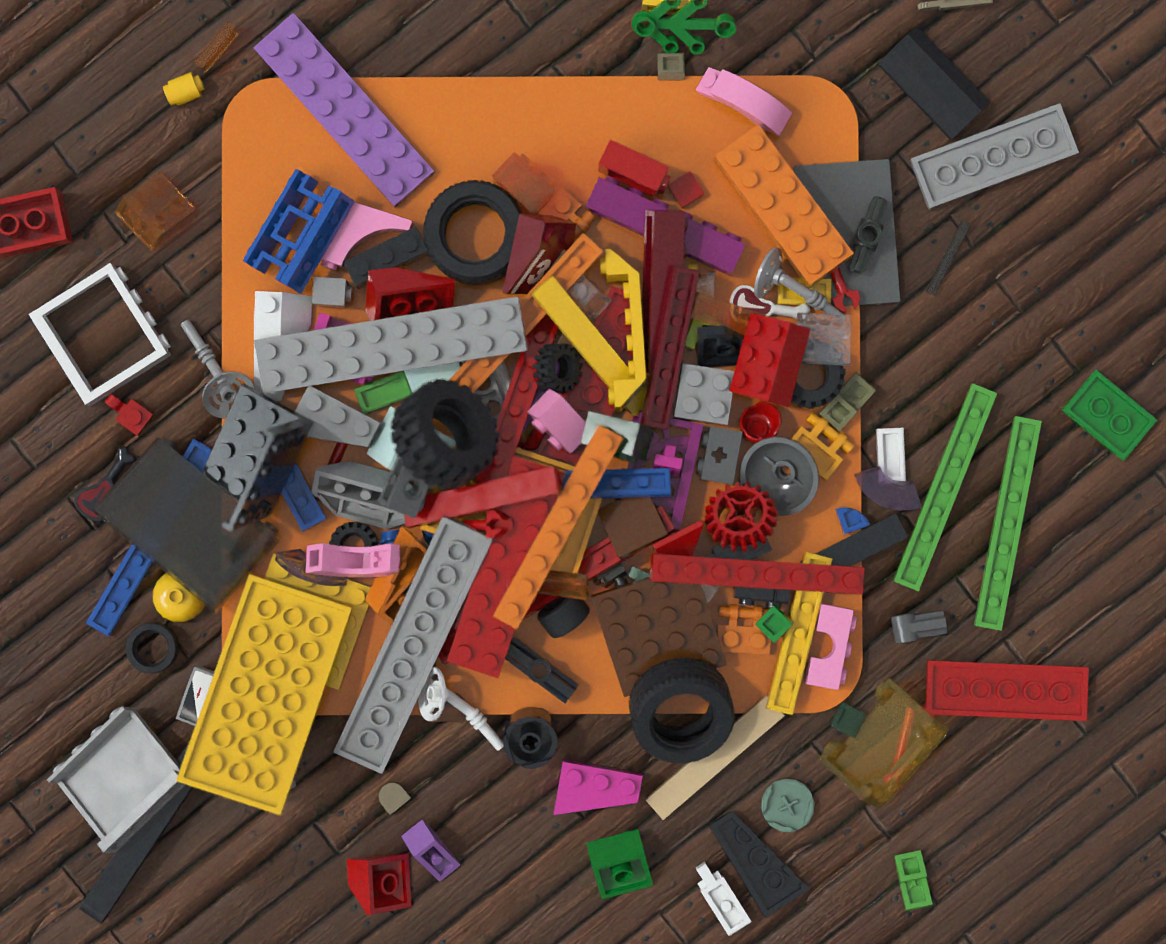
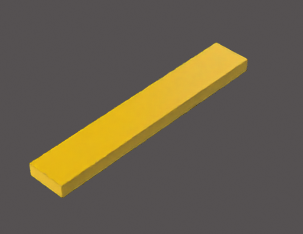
[531,276,647,416]
[766,552,832,715]

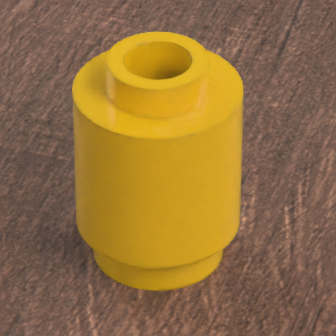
[163,72,205,106]

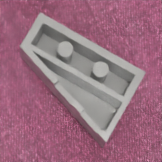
[295,386,381,448]

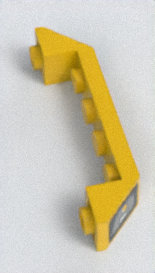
[600,249,646,413]

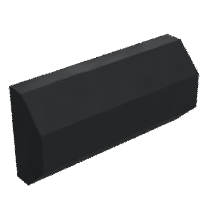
[878,27,991,141]

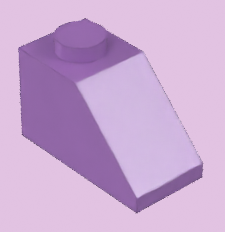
[401,820,460,881]

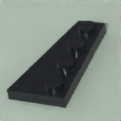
[708,811,810,918]

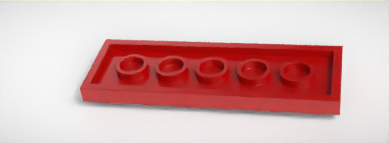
[925,660,1089,721]

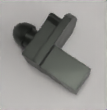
[593,563,628,588]

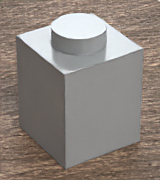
[312,277,353,308]

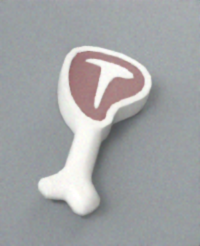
[729,285,810,326]

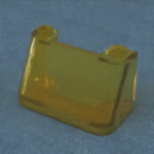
[819,678,948,808]

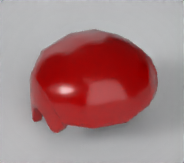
[739,401,782,443]

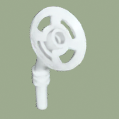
[418,667,504,751]

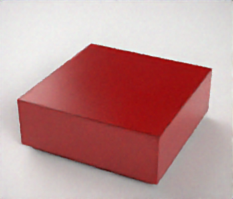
[668,171,705,208]

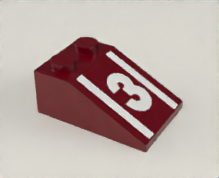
[502,214,577,294]

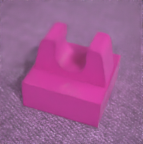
[652,444,682,477]

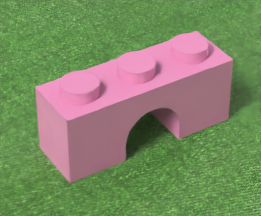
[804,604,857,690]

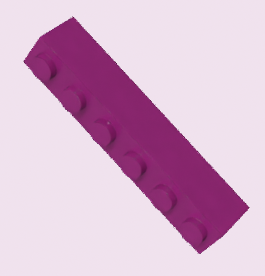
[586,176,745,276]

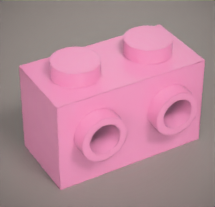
[527,389,586,454]

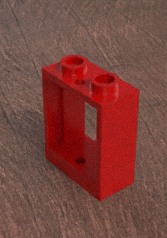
[598,139,671,199]

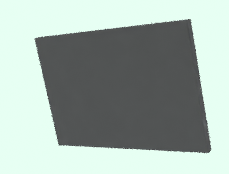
[794,159,900,309]

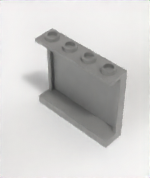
[47,706,186,853]

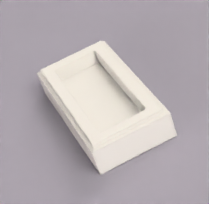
[876,428,906,482]

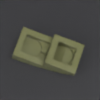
[820,372,876,431]

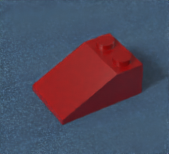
[365,267,455,321]

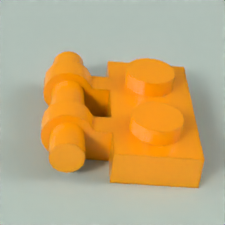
[791,412,854,481]

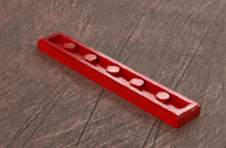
[404,466,561,528]

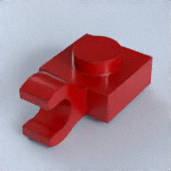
[104,394,154,436]

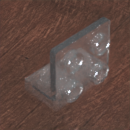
[795,312,851,366]

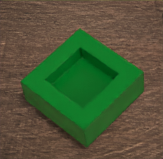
[755,604,794,643]

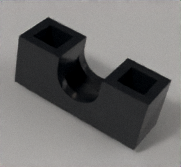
[344,227,429,289]

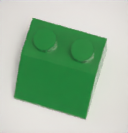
[586,829,653,900]

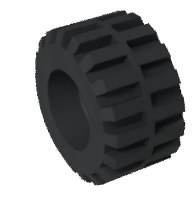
[790,340,845,409]

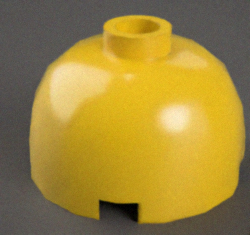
[153,570,207,622]

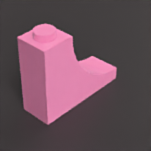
[321,202,414,271]

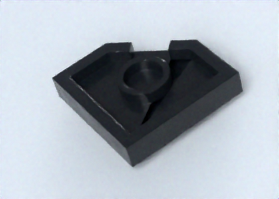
[697,325,744,367]

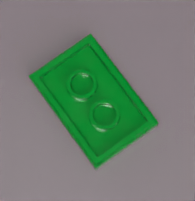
[1061,369,1158,461]

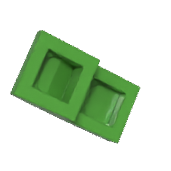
[894,850,933,911]

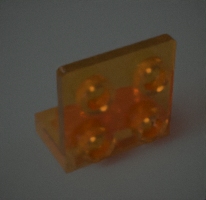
[115,172,195,251]

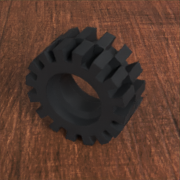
[533,344,583,392]
[329,522,379,547]

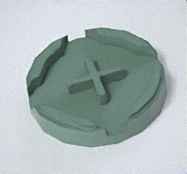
[761,778,815,832]

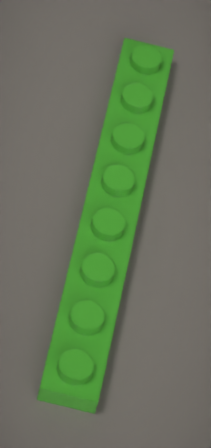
[893,383,997,591]
[974,416,1042,631]

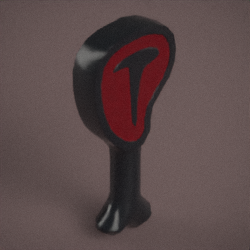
[74,446,137,522]

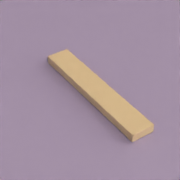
[645,694,785,820]

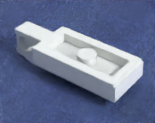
[696,862,751,936]

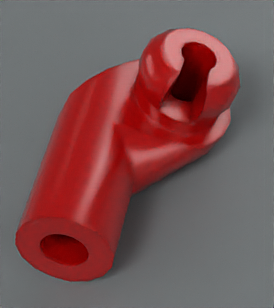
[518,427,546,451]

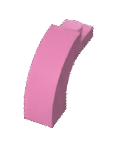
[696,67,792,136]
[306,543,400,577]

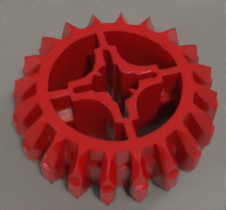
[704,480,778,552]

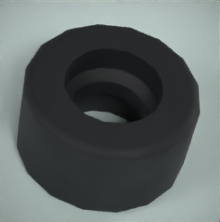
[537,590,590,638]

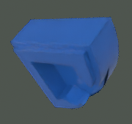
[835,507,870,534]

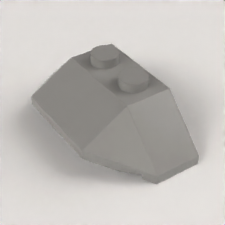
[311,461,413,529]

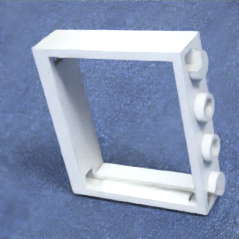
[29,263,171,406]

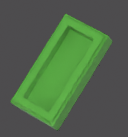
[354,371,412,415]

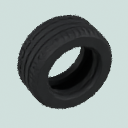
[423,180,522,285]
[629,658,735,763]

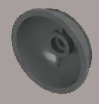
[740,436,819,516]

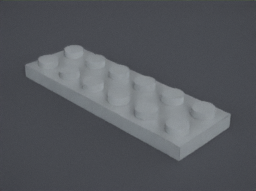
[910,103,1079,210]

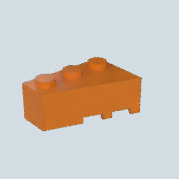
[365,526,428,625]

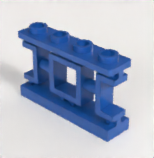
[243,169,355,294]

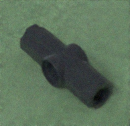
[505,637,579,703]

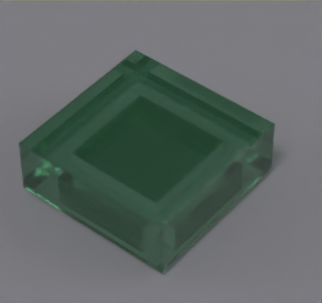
[830,702,867,738]

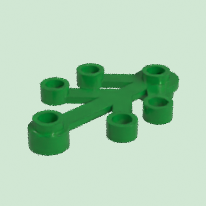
[632,0,736,55]

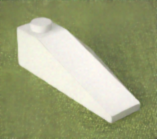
[254,291,312,402]

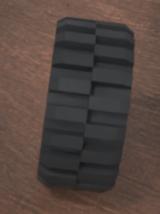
[391,379,499,489]

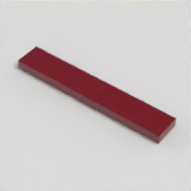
[640,265,700,430]

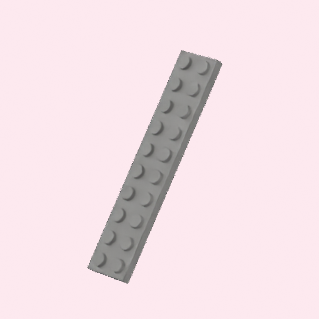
[254,296,528,393]
[333,515,493,774]

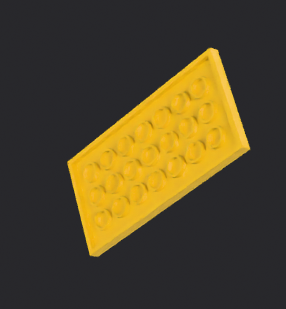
[176,574,352,816]

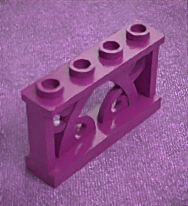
[615,411,703,530]

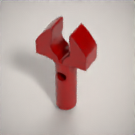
[830,267,860,313]
[462,510,508,539]

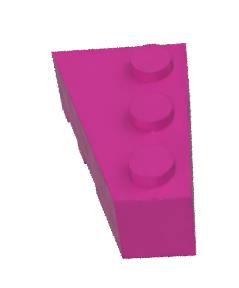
[554,759,643,815]

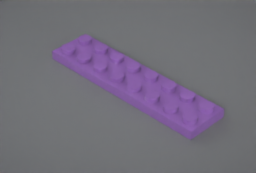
[253,13,435,207]

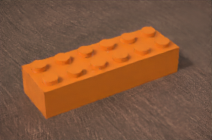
[714,124,854,288]

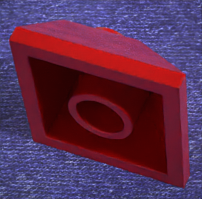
[652,520,704,556]
[347,853,412,915]

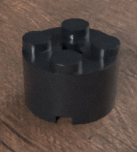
[503,707,558,769]

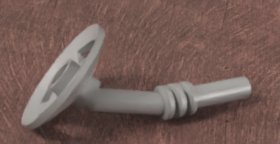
[754,247,847,325]
[180,319,255,418]

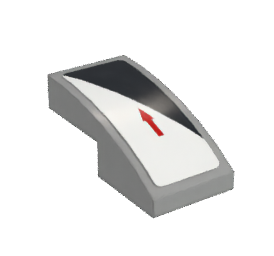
[176,665,214,726]

